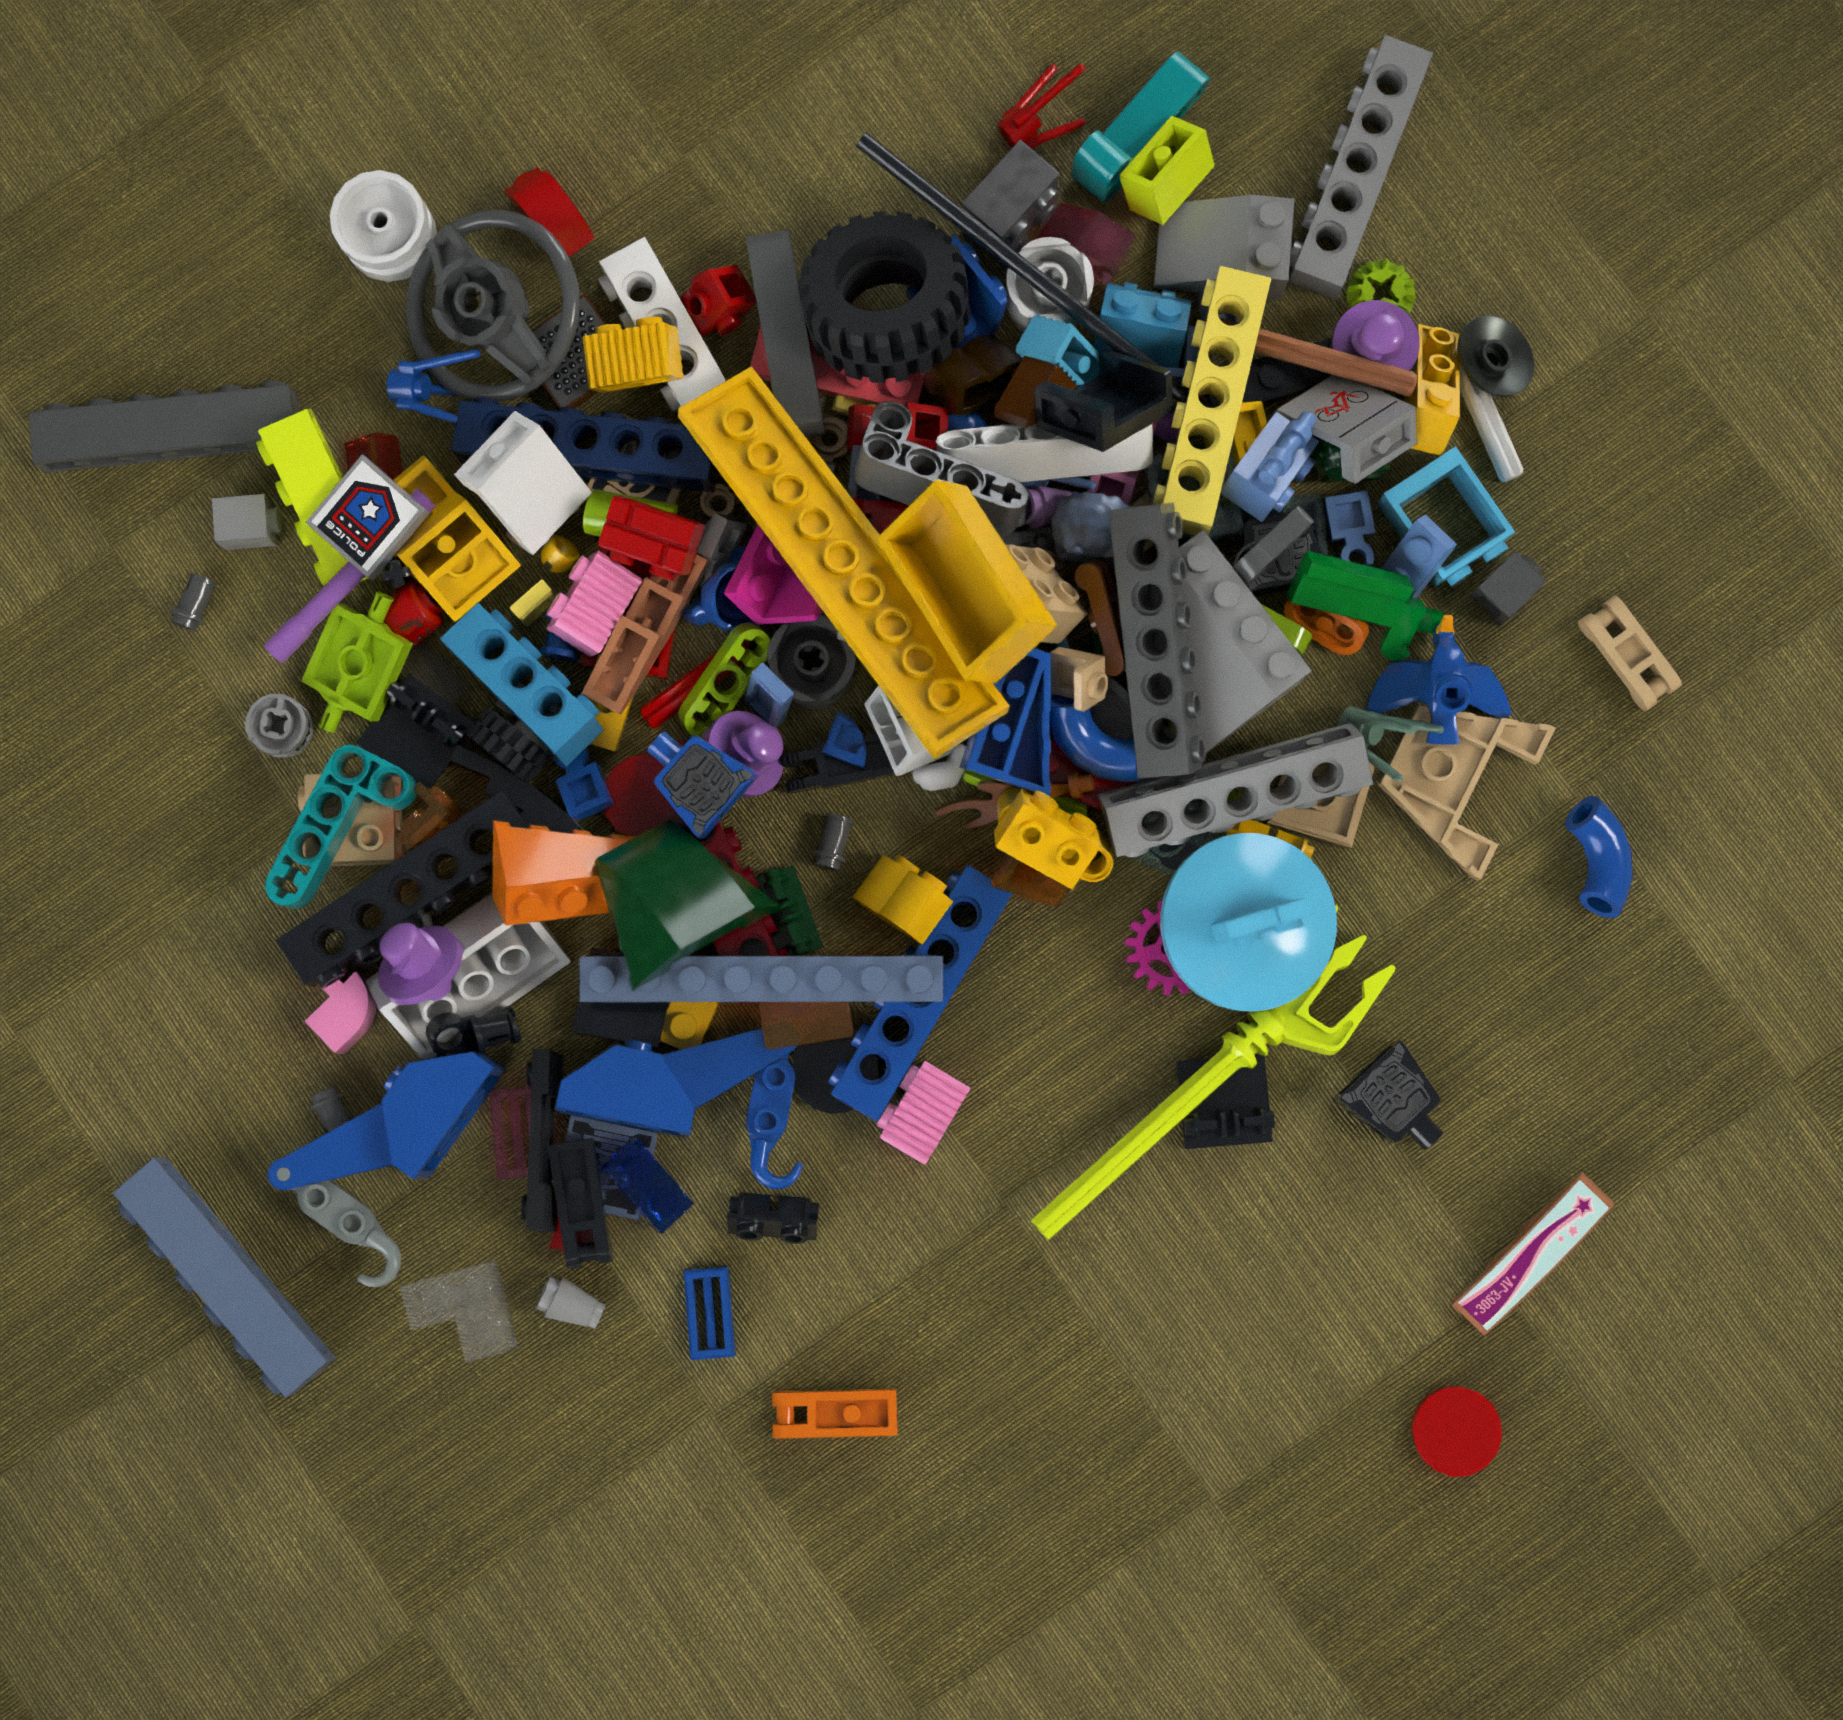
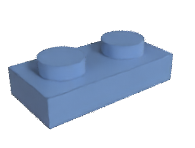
[1381,515,1457,599]

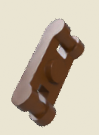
[1075,560,1126,676]

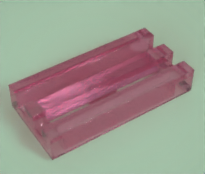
[489,1087,531,1180]

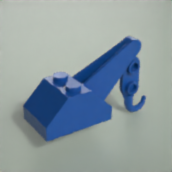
[555,1022,803,1189]

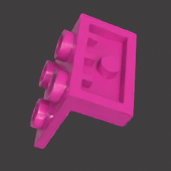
[723,525,823,625]

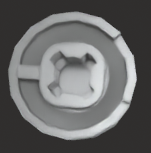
[245,694,314,758]

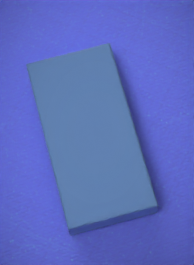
[744,662,794,728]

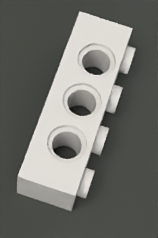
[598,237,726,412]

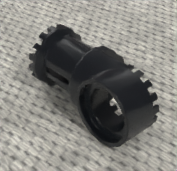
[425,1005,521,1057]

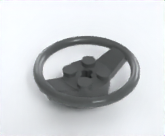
[406,210,580,402]

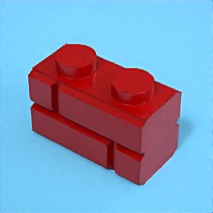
[598,495,705,580]

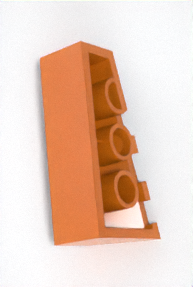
[492,821,635,926]

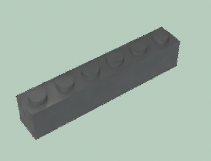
[29,381,300,473]

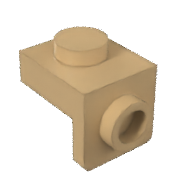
[1050,647,1108,712]

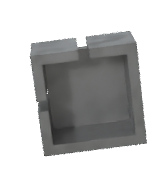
[961,140,1060,265]

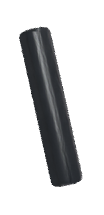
[380,560,411,588]

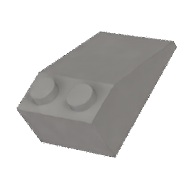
[1153,195,1294,300]

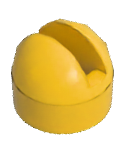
[541,535,580,573]

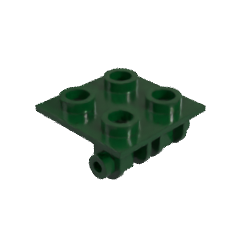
[742,865,824,956]

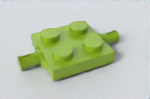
[301,591,413,733]

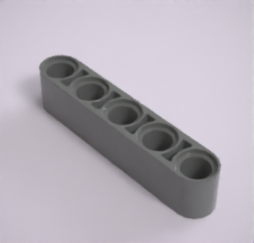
[746,229,826,438]

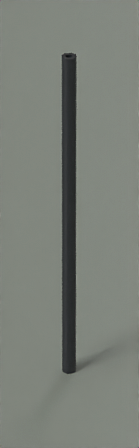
[855,132,1212,408]

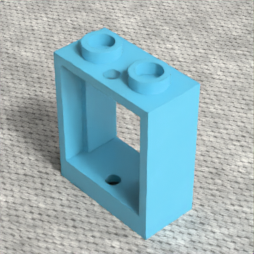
[1376,446,1515,588]

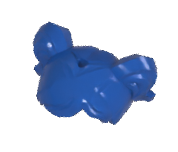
[683,546,755,632]

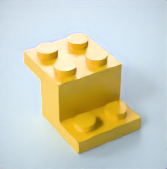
[393,455,521,622]

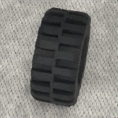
[798,211,970,383]

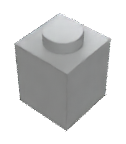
[212,494,282,550]

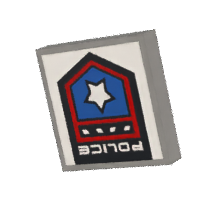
[306,455,430,581]

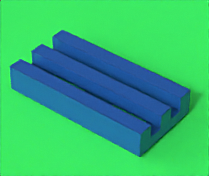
[683,1266,736,1360]

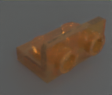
[396,781,463,851]

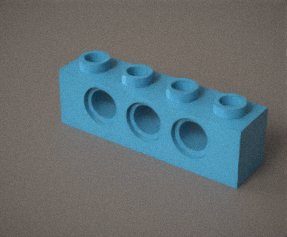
[440,603,604,767]

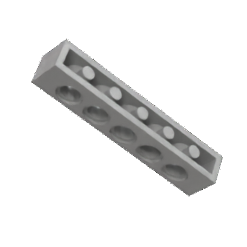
[1288,35,1433,300]
[1098,723,1373,857]

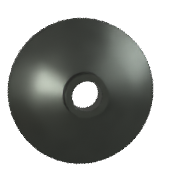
[1457,315,1534,397]

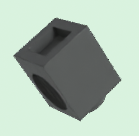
[1470,551,1547,626]

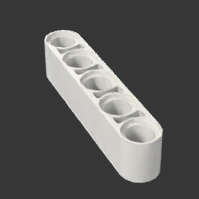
[936,424,1153,482]

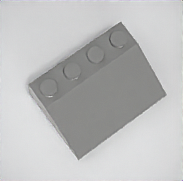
[1148,530,1312,753]

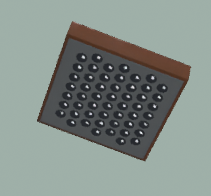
[531,294,606,408]

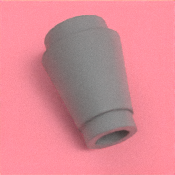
[535,1276,605,1329]

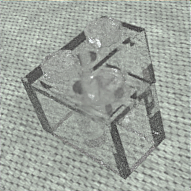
[400,1260,518,1363]

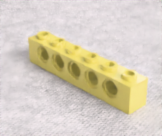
[1152,266,1271,536]

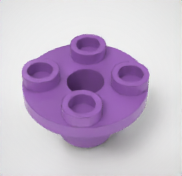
[1330,300,1420,389]
[702,711,783,798]
[378,923,464,1005]

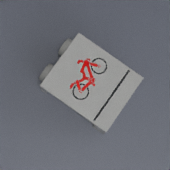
[1276,375,1417,484]

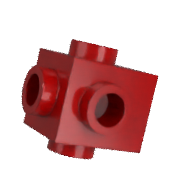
[680,265,757,335]

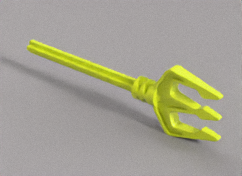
[1031,905,1395,1240]

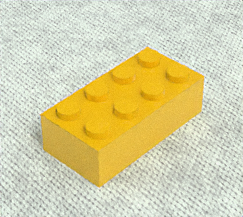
[876,480,1057,683]

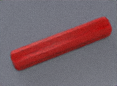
[639,640,752,729]

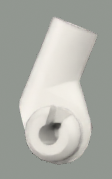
[913,743,966,791]

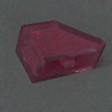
[1037,203,1135,285]

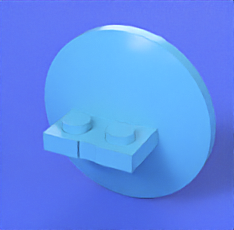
[1160,833,1337,1012]

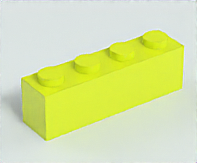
[256,409,386,586]

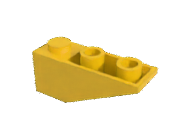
[1403,324,1460,456]

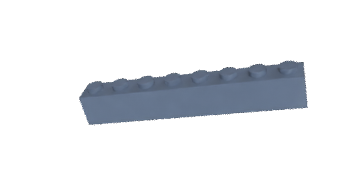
[580,956,944,1002]

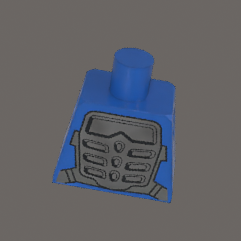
[647,731,759,839]

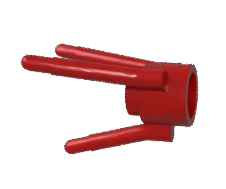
[997,64,1086,150]

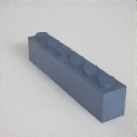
[113,1157,336,1398]

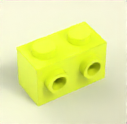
[1119,116,1215,225]

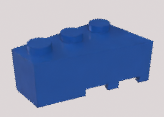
[959,648,1051,796]

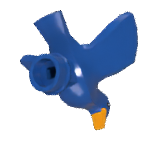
[1367,615,1512,745]

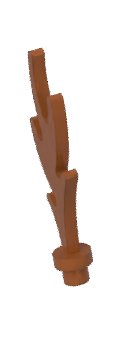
[935,771,1095,829]

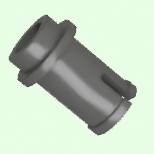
[170,573,217,632]
[812,813,853,871]
[310,1086,350,1134]

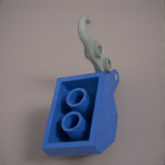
[268,1052,507,1287]

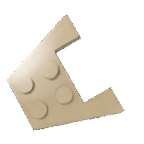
[1378,705,1556,881]

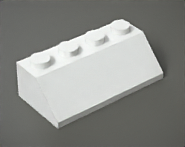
[366,893,571,1060]

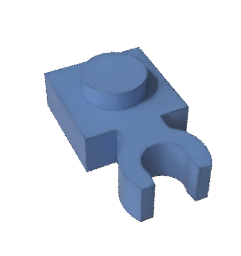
[1322,491,1375,566]

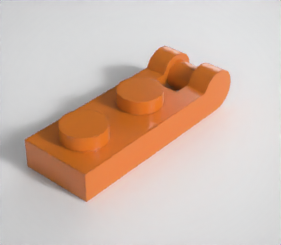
[772,1388,898,1439]

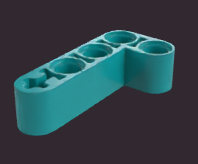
[1071,51,1211,204]
[265,745,417,909]

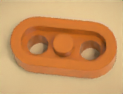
[1284,599,1369,655]

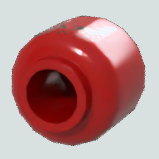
[384,581,444,646]

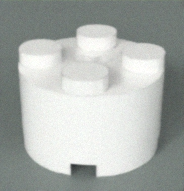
[1005,237,1094,332]

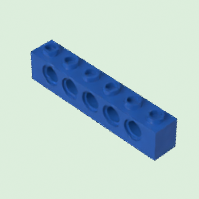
[828,865,1013,1123]

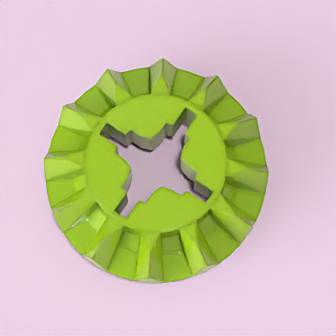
[1346,258,1416,314]

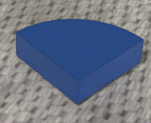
[822,711,867,769]

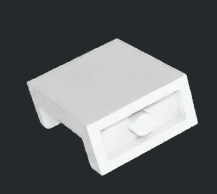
[454,411,592,555]

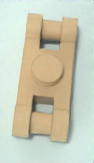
[1578,595,1682,711]

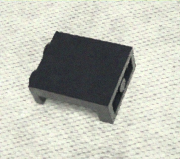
[1034,349,1173,452]

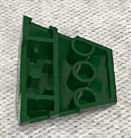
[595,819,780,991]

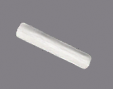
[1460,363,1524,482]

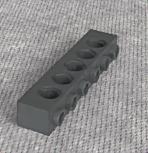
[1109,502,1206,778]

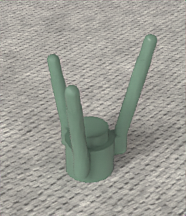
[1338,706,1444,782]

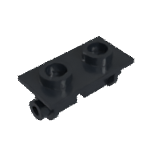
[727,1192,819,1244]

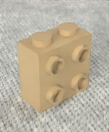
[1006,544,1088,644]
[298,773,403,866]

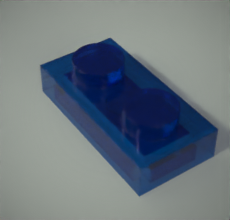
[601,1137,694,1234]

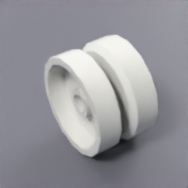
[330,170,437,282]

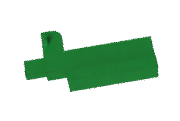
[1287,550,1444,661]

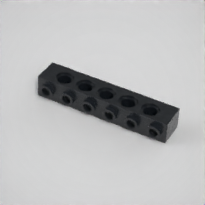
[275,791,529,989]

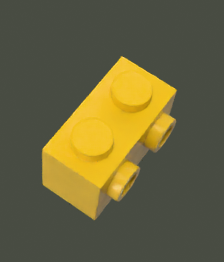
[994,788,1101,890]

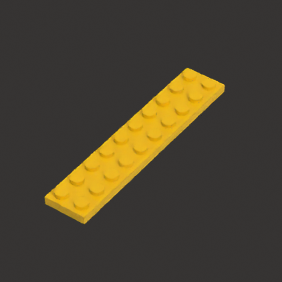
[678,366,1010,759]

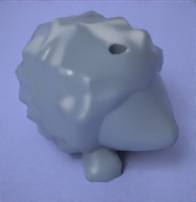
[1050,491,1129,569]

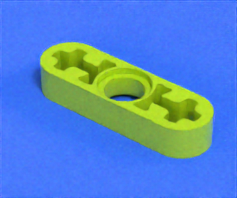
[679,623,771,739]

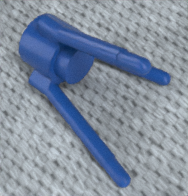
[387,349,480,423]

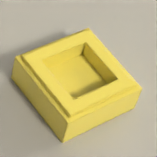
[509,579,556,627]

